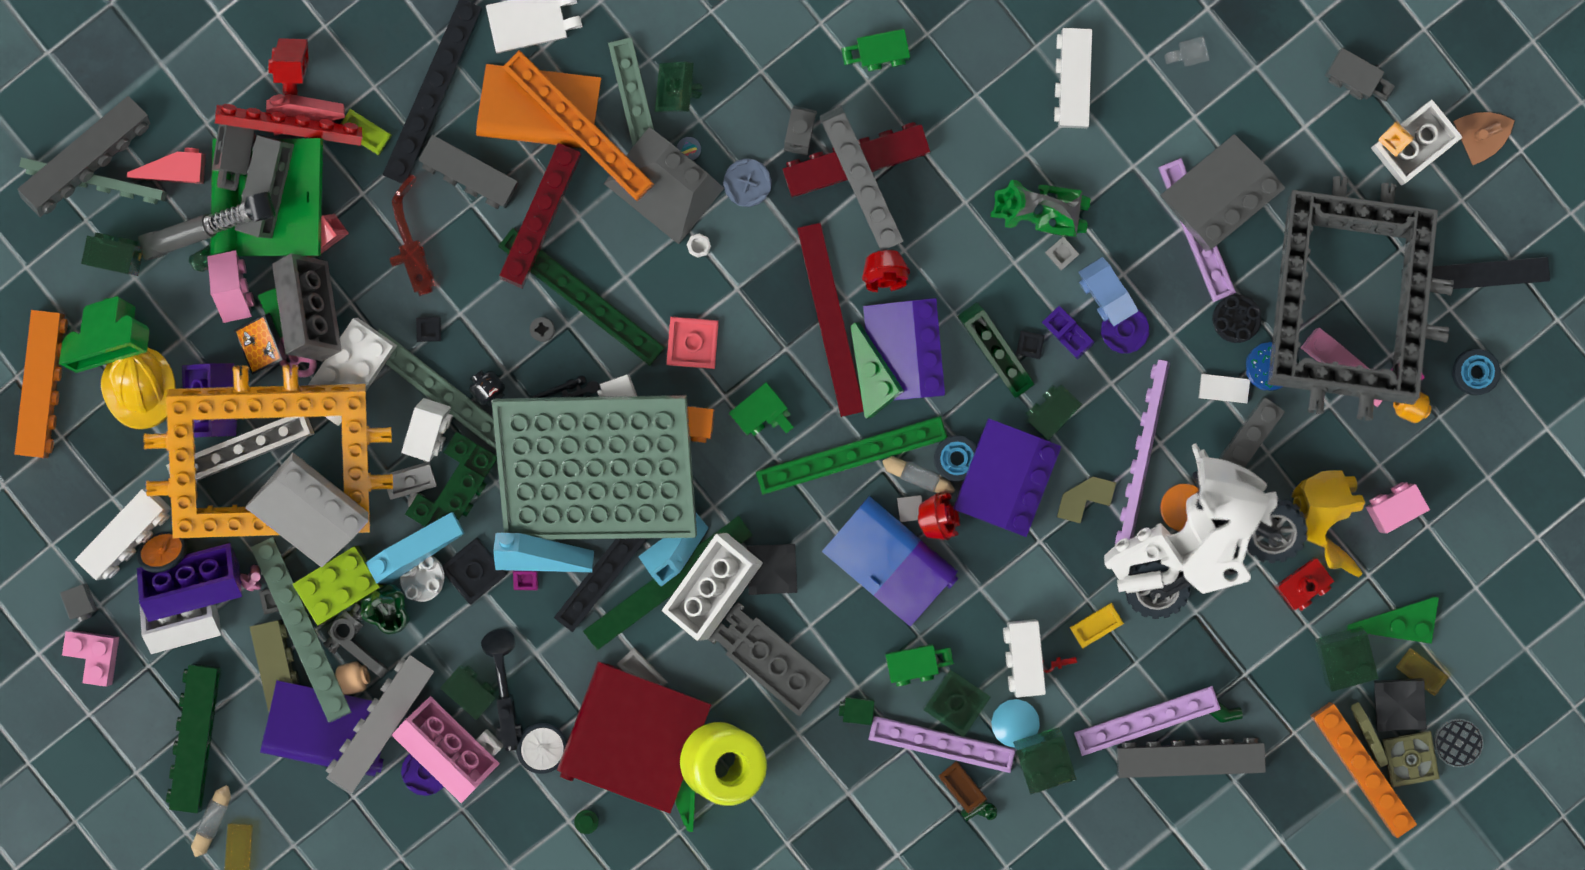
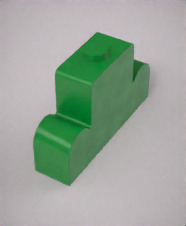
[59,296,149,373]

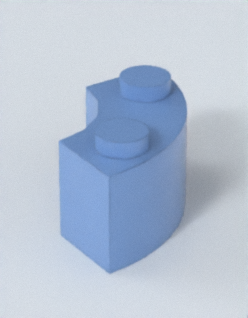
[1078,257,1138,326]

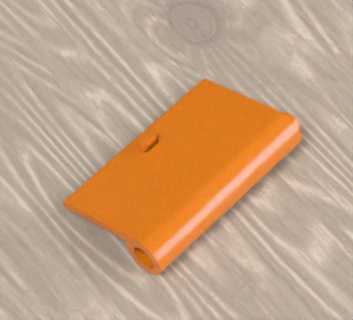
[476,64,601,149]

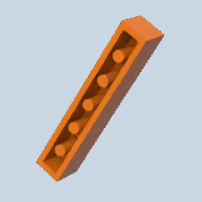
[14,310,68,458]
[1310,702,1417,838]

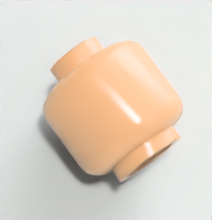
[335,661,370,695]

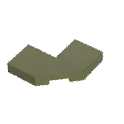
[1057,477,1116,523]
[1351,702,1388,768]

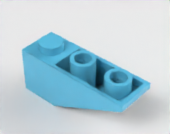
[638,513,709,586]

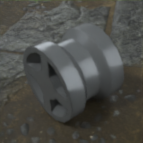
[530,317,555,342]

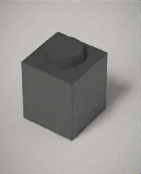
[60,583,98,622]

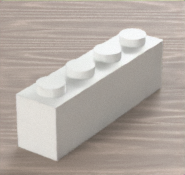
[1054,28,1092,128]

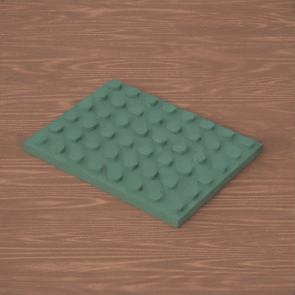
[492,395,697,539]

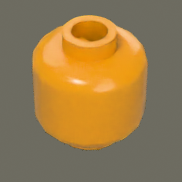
[1393,392,1432,423]

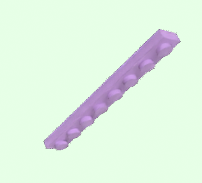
[1115,360,1170,544]

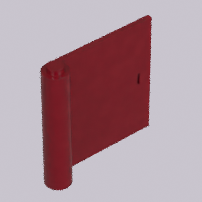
[557,661,711,814]

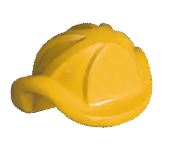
[101,348,176,429]

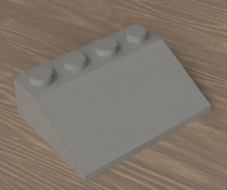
[245,452,369,567]

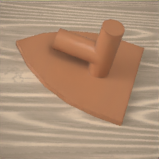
[1453,112,1515,165]

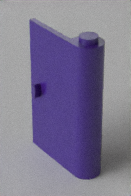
[260,680,384,777]

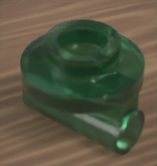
[188,245,210,272]

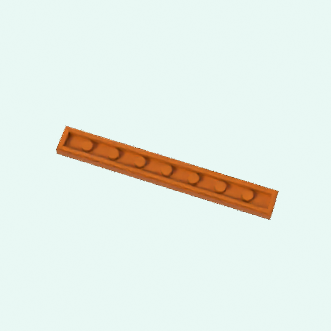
[503,50,654,202]

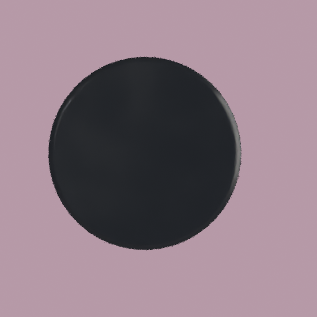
[1212,294,1261,343]

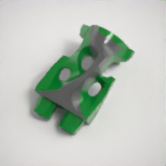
[990,180,1091,237]

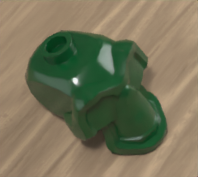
[360,584,410,635]

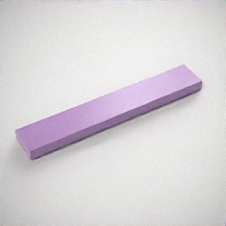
[1158,158,1236,302]
[1074,686,1221,756]
[868,716,1016,773]

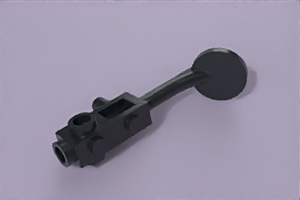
[481,629,523,751]

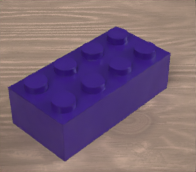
[137,543,242,622]

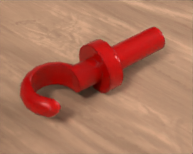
[1042,657,1077,673]

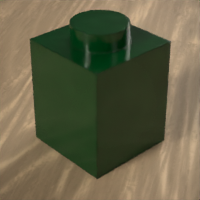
[839,696,875,725]

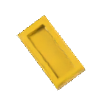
[1069,603,1124,649]

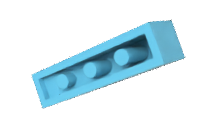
[366,512,464,584]
[493,533,594,572]

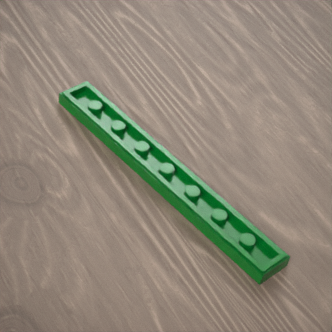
[756,416,948,495]

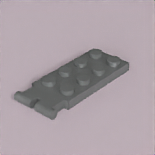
[708,602,831,717]

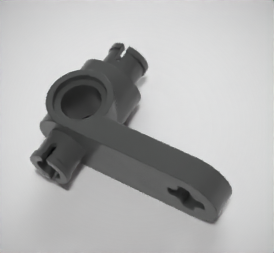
[323,603,389,678]

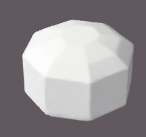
[687,233,711,258]

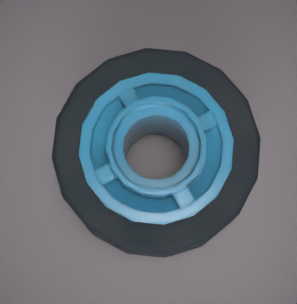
[1452,349,1501,395]
[934,435,977,481]

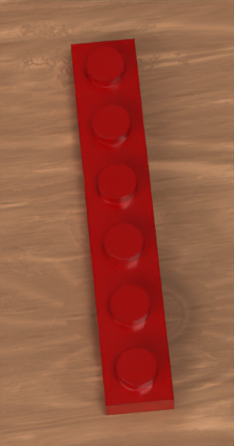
[215,104,362,146]

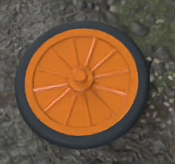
[137,532,187,573]

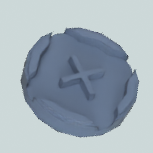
[723,158,772,207]

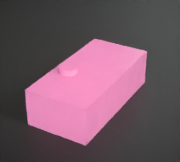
[392,696,500,803]

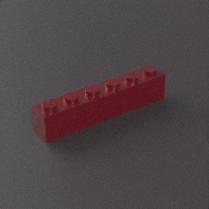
[782,122,930,198]
[499,143,581,289]

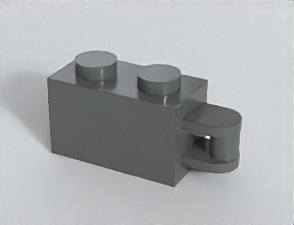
[1325,48,1395,102]
[212,124,256,191]

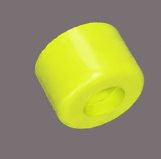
[680,722,767,806]

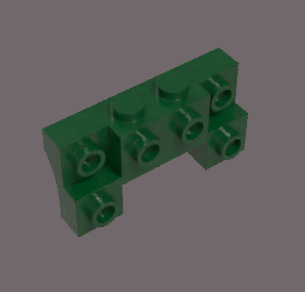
[405,432,497,527]

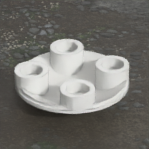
[400,556,444,602]

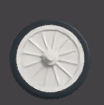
[516,723,567,774]

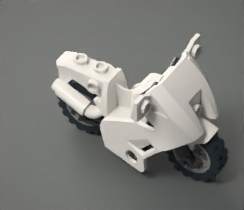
[1104,443,1307,619]

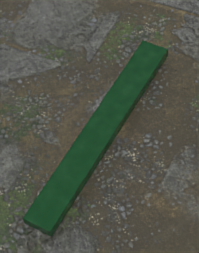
[498,228,665,366]
[583,516,753,650]

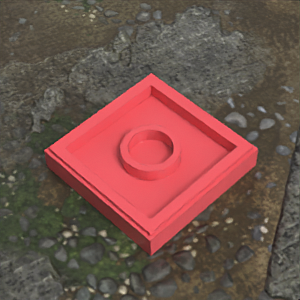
[666,317,719,369]

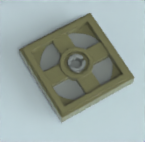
[1382,730,1440,788]

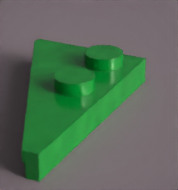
[1346,597,1439,644]

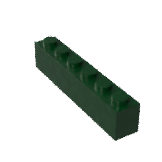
[166,664,221,813]

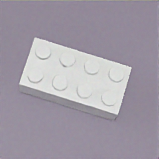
[308,318,397,426]
[75,489,171,580]
[662,533,763,641]

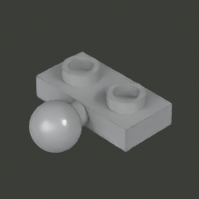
[384,462,437,507]

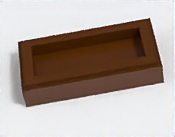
[938,761,988,814]

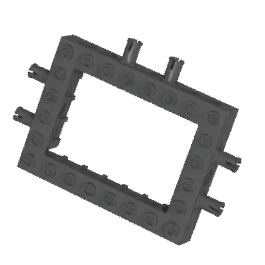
[1268,176,1454,421]

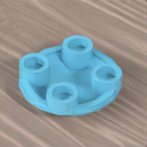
[991,699,1040,747]

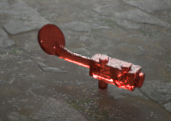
[389,175,435,296]

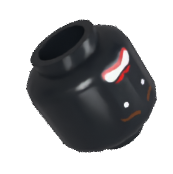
[469,370,505,407]

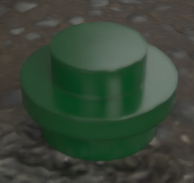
[574,810,599,834]

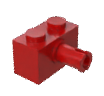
[268,38,309,96]
[1275,557,1334,611]

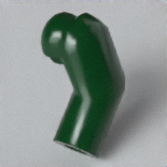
[960,801,997,822]

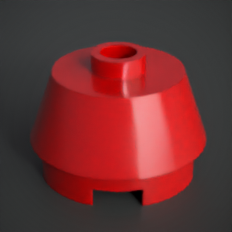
[862,250,910,292]
[918,493,960,540]

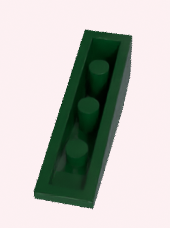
[957,302,1035,399]

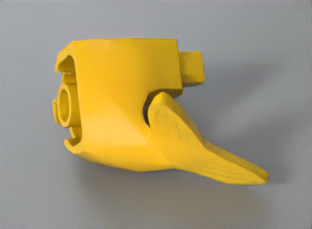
[1292,470,1365,577]

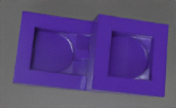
[1042,306,1095,360]

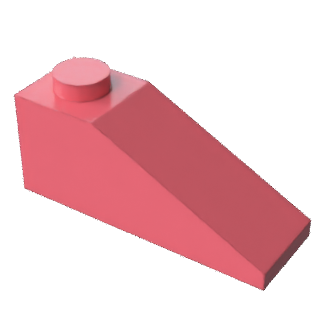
[266,94,345,136]
[127,148,206,184]

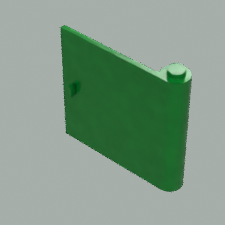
[210,138,323,256]

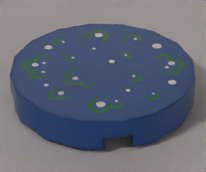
[1246,342,1282,391]

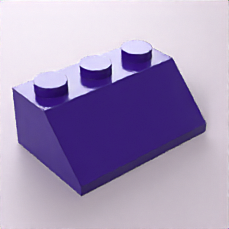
[182,363,237,438]

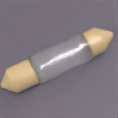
[883,456,955,494]
[191,785,231,857]

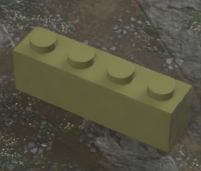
[250,619,300,712]

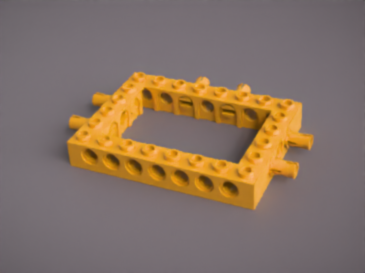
[144,364,393,538]

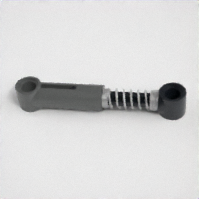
[138,192,276,261]

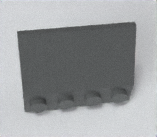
[1160,134,1285,252]

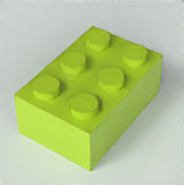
[292,545,383,626]

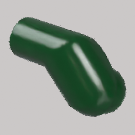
[1209,701,1243,723]

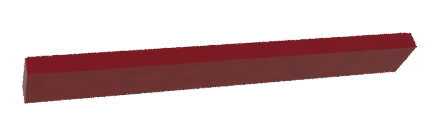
[797,223,864,417]

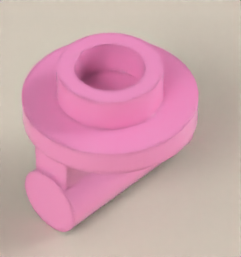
[240,565,262,591]

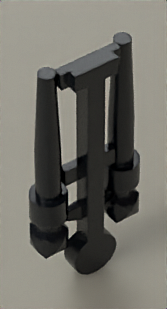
[531,376,600,398]

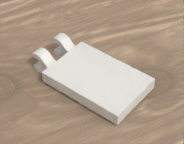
[486,0,583,54]

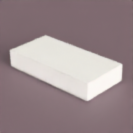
[1198,374,1250,404]

